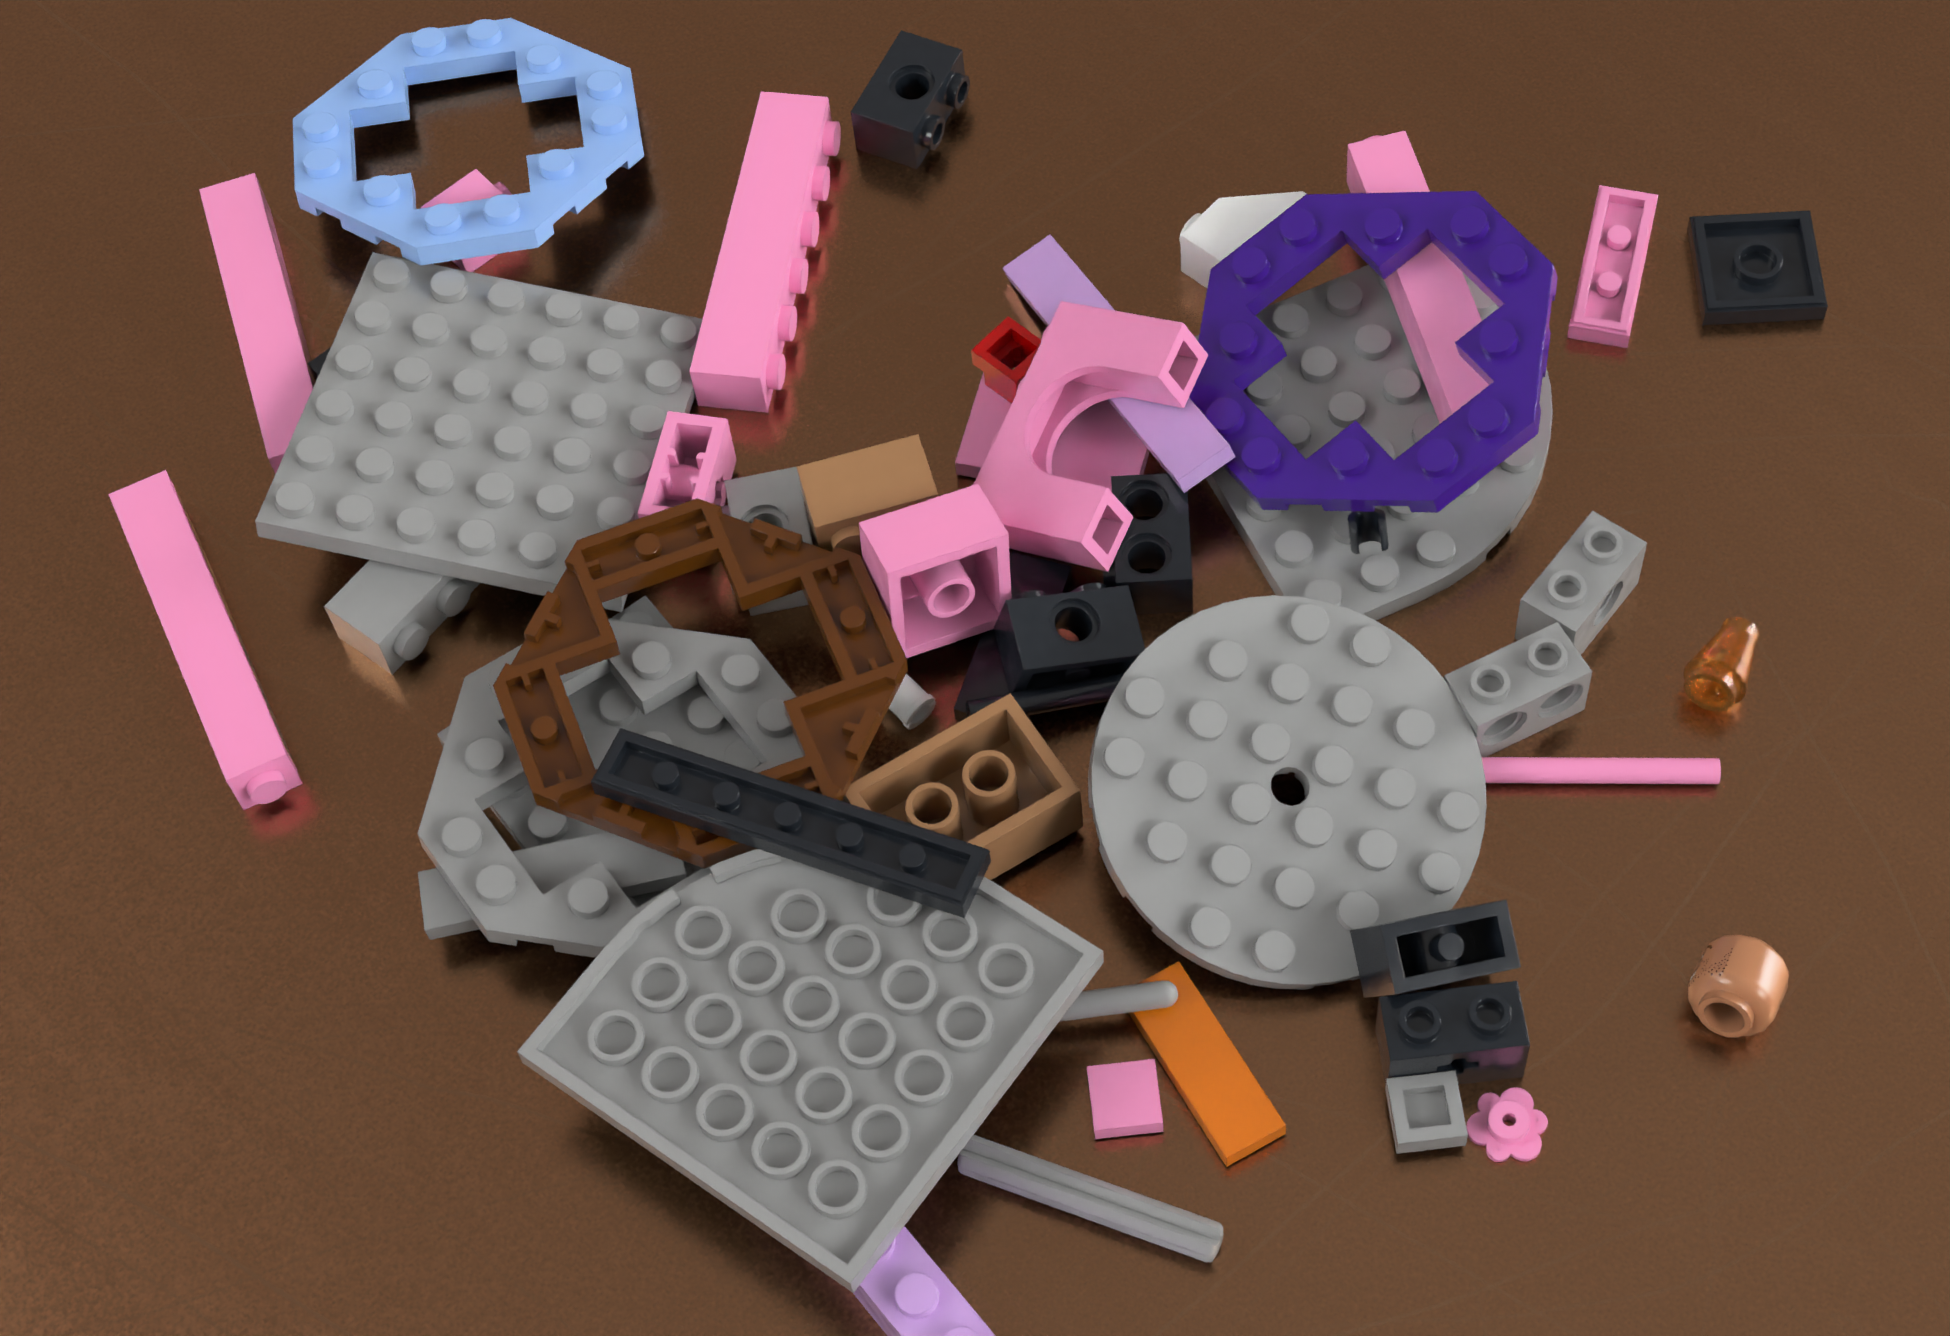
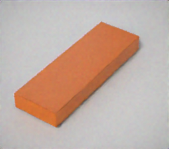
[1129,961,1286,1167]

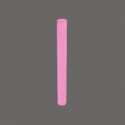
[1482,757,1721,784]

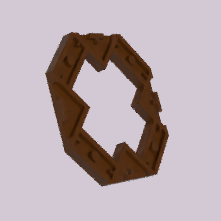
[493,498,908,869]

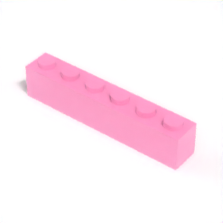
[689,91,841,413]

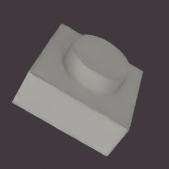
[1385,1070,1468,1154]

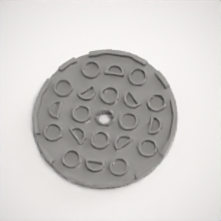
[1088,595,1487,990]

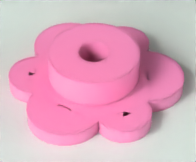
[1466,1087,1548,1162]

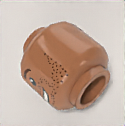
[1688,934,1789,1037]

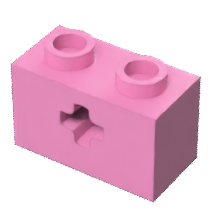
[637,411,737,518]

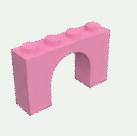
[971,301,1208,572]

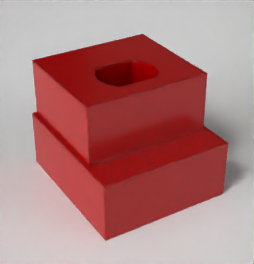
[971,316,1041,404]

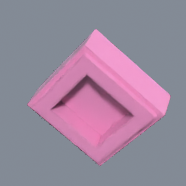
[1087,1059,1163,1139]

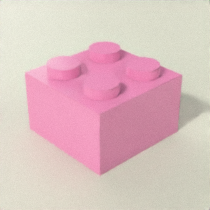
[859,484,1012,658]

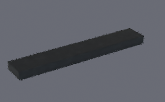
[591,728,991,918]

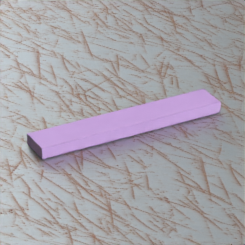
[1002,234,1235,493]

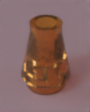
[1684,617,1760,712]

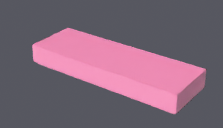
[1567,185,1658,348]

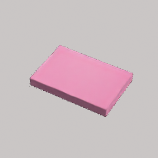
[955,369,1150,492]

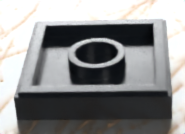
[1687,210,1828,325]

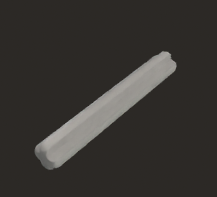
[957,1135,1224,1263]

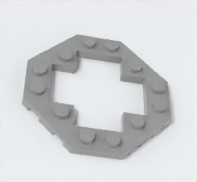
[417,619,803,958]

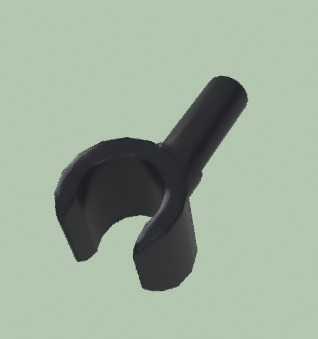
[1347,508,1389,554]

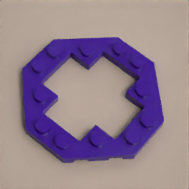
[1189,191,1558,513]

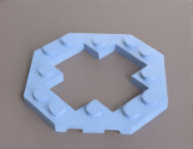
[293,18,644,265]

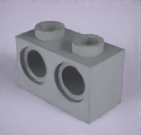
[1444,622,1592,757]

